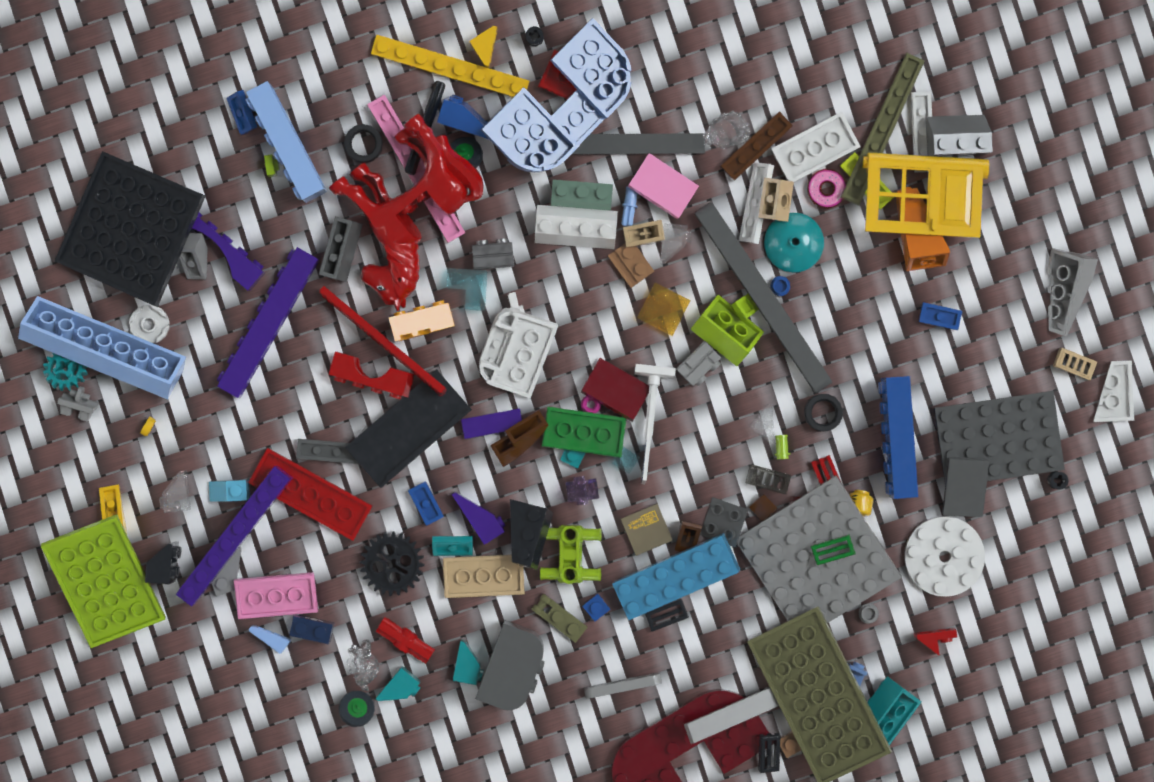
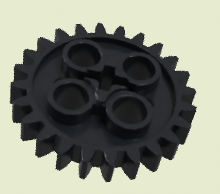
[359,531,425,596]

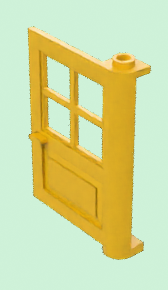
[862,153,989,238]

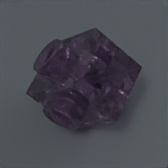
[566,476,599,505]

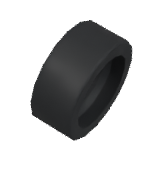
[344,124,383,163]
[804,394,843,431]

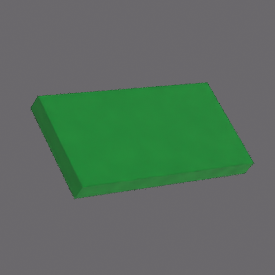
[542,407,626,458]

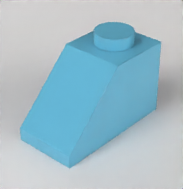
[209,479,250,502]

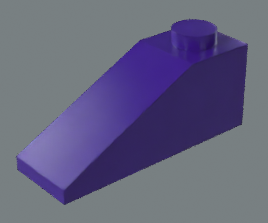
[452,492,506,545]

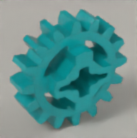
[43,353,88,391]

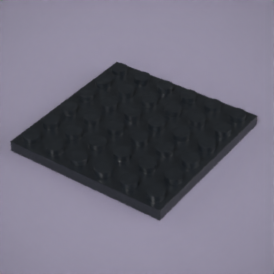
[54,151,206,307]

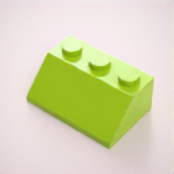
[691,295,764,366]

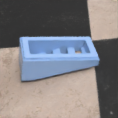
[249,625,291,654]

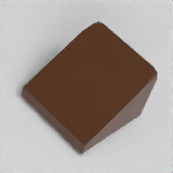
[749,494,777,521]

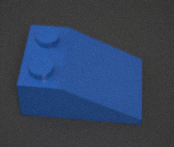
[437,95,488,139]

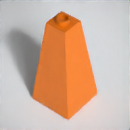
[896,187,950,271]

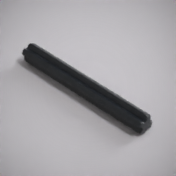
[405,81,445,175]

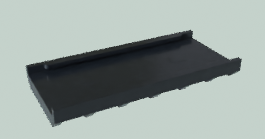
[345,369,472,488]

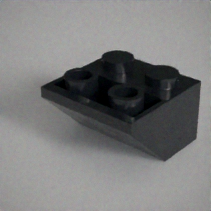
[145,541,182,584]

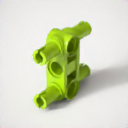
[540,525,602,584]

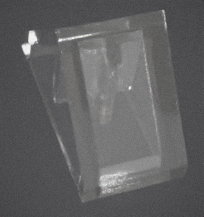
[748,404,776,445]

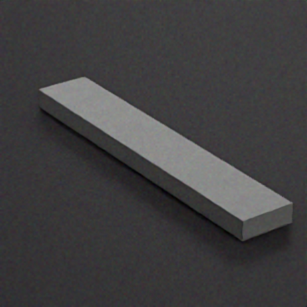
[684,687,779,744]

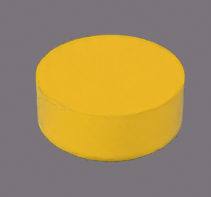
[140,416,156,437]

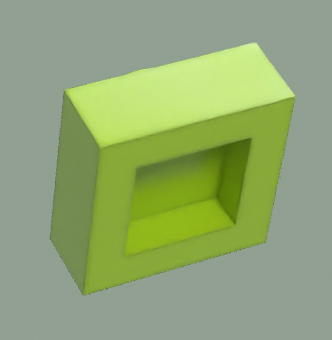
[264,154,280,177]
[731,293,759,321]

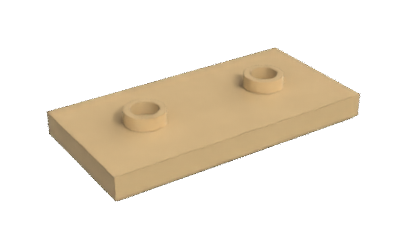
[443,554,525,598]

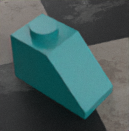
[453,639,484,685]
[376,666,421,701]

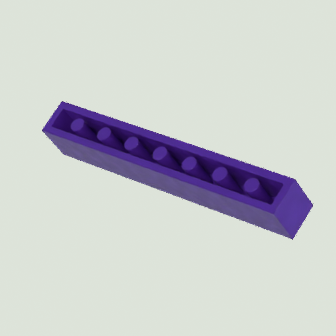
[217,247,320,398]
[176,466,293,607]

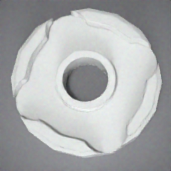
[129,305,170,344]

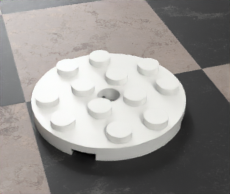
[904,516,985,597]

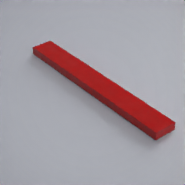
[319,286,447,396]

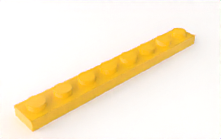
[371,35,530,97]

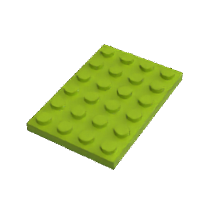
[41,514,166,648]

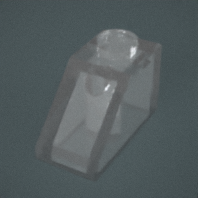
[660,223,691,265]
[159,470,191,513]

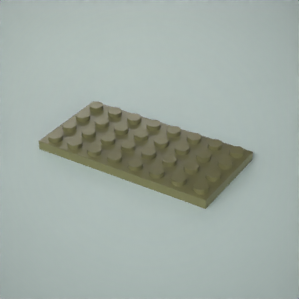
[747,606,892,782]

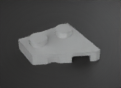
[212,546,242,596]

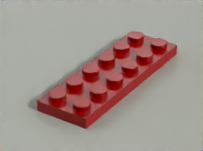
[248,448,373,541]

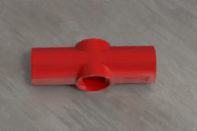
[375,617,435,664]

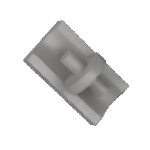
[57,386,99,421]

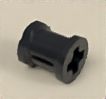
[526,26,544,47]
[1047,471,1069,490]

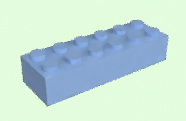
[246,81,327,203]

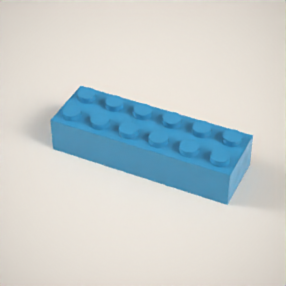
[612,533,740,620]

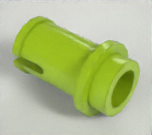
[774,435,790,460]

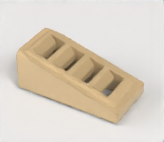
[1053,348,1097,381]

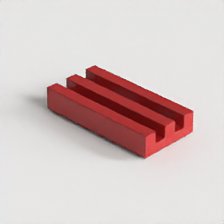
[811,455,841,485]

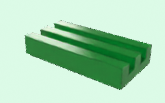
[811,534,856,566]

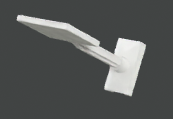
[634,364,676,484]

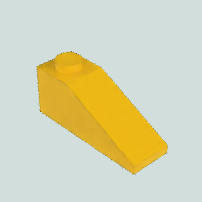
[99,484,127,534]

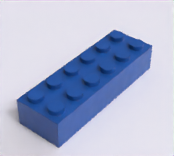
[878,376,918,499]

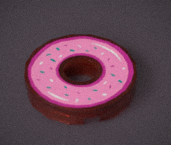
[807,169,847,209]

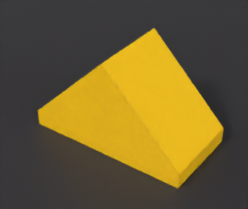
[469,26,498,68]

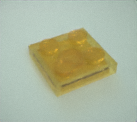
[637,283,691,336]

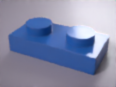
[226,90,257,135]
[918,302,962,330]
[408,481,444,526]

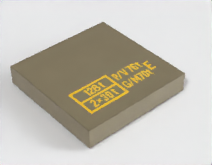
[621,504,673,556]

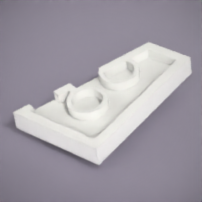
[1093,361,1134,422]

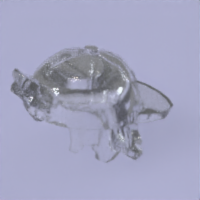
[703,110,751,149]
[346,639,380,691]

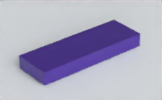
[461,408,522,439]

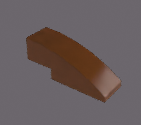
[490,410,549,467]

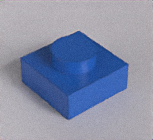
[582,593,610,621]

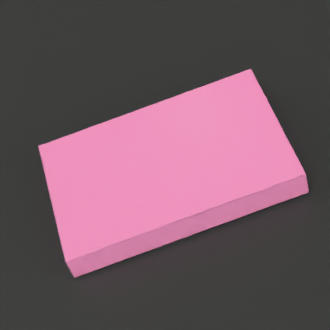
[627,153,699,220]

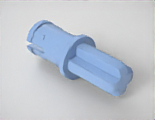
[621,186,638,227]

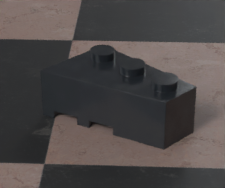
[510,499,554,570]

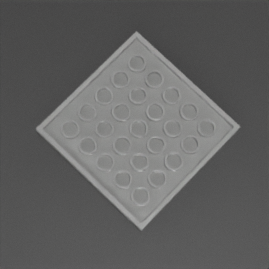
[737,475,902,623]

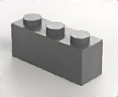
[319,216,363,282]

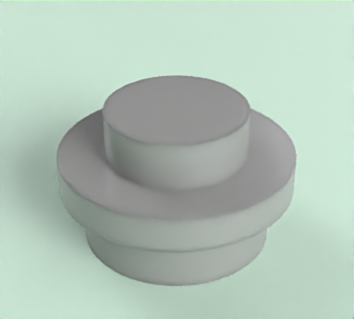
[858,603,879,624]

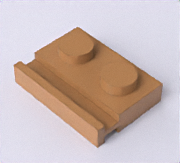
[608,243,654,288]

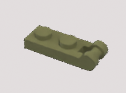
[531,593,588,643]

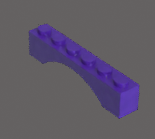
[192,212,265,291]

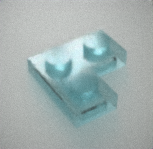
[446,268,488,311]

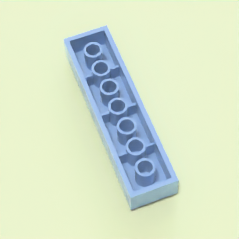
[18,296,186,400]

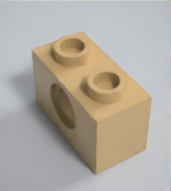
[758,178,794,222]

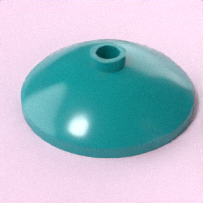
[764,213,824,273]

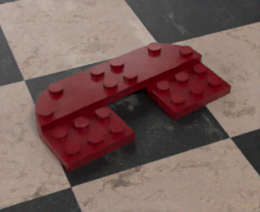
[612,689,774,782]

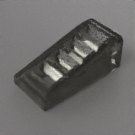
[745,465,791,494]

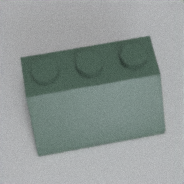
[551,180,613,211]

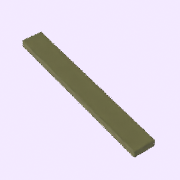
[841,53,925,206]

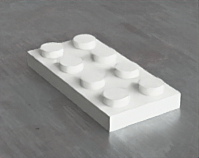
[771,112,861,182]

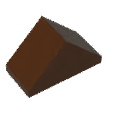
[674,520,702,552]

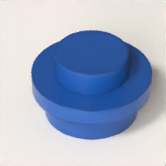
[770,276,790,296]

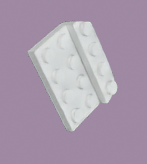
[479,308,558,398]

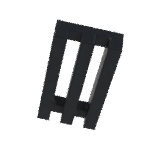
[645,598,689,632]
[758,732,780,773]

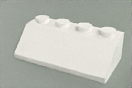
[535,205,618,249]

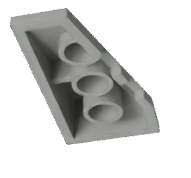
[1047,248,1098,336]

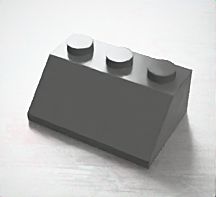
[925,115,993,157]

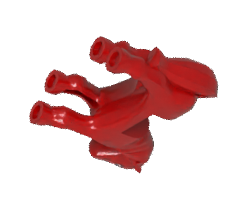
[329,114,484,311]

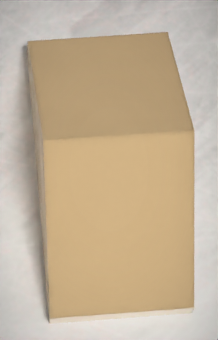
[623,220,665,247]

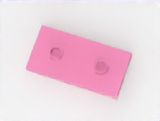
[234,572,318,619]

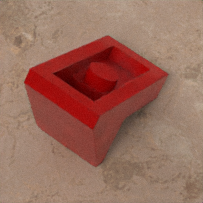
[914,628,957,656]

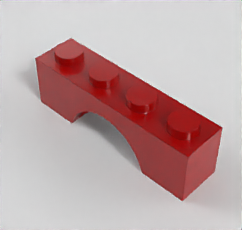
[328,351,415,400]

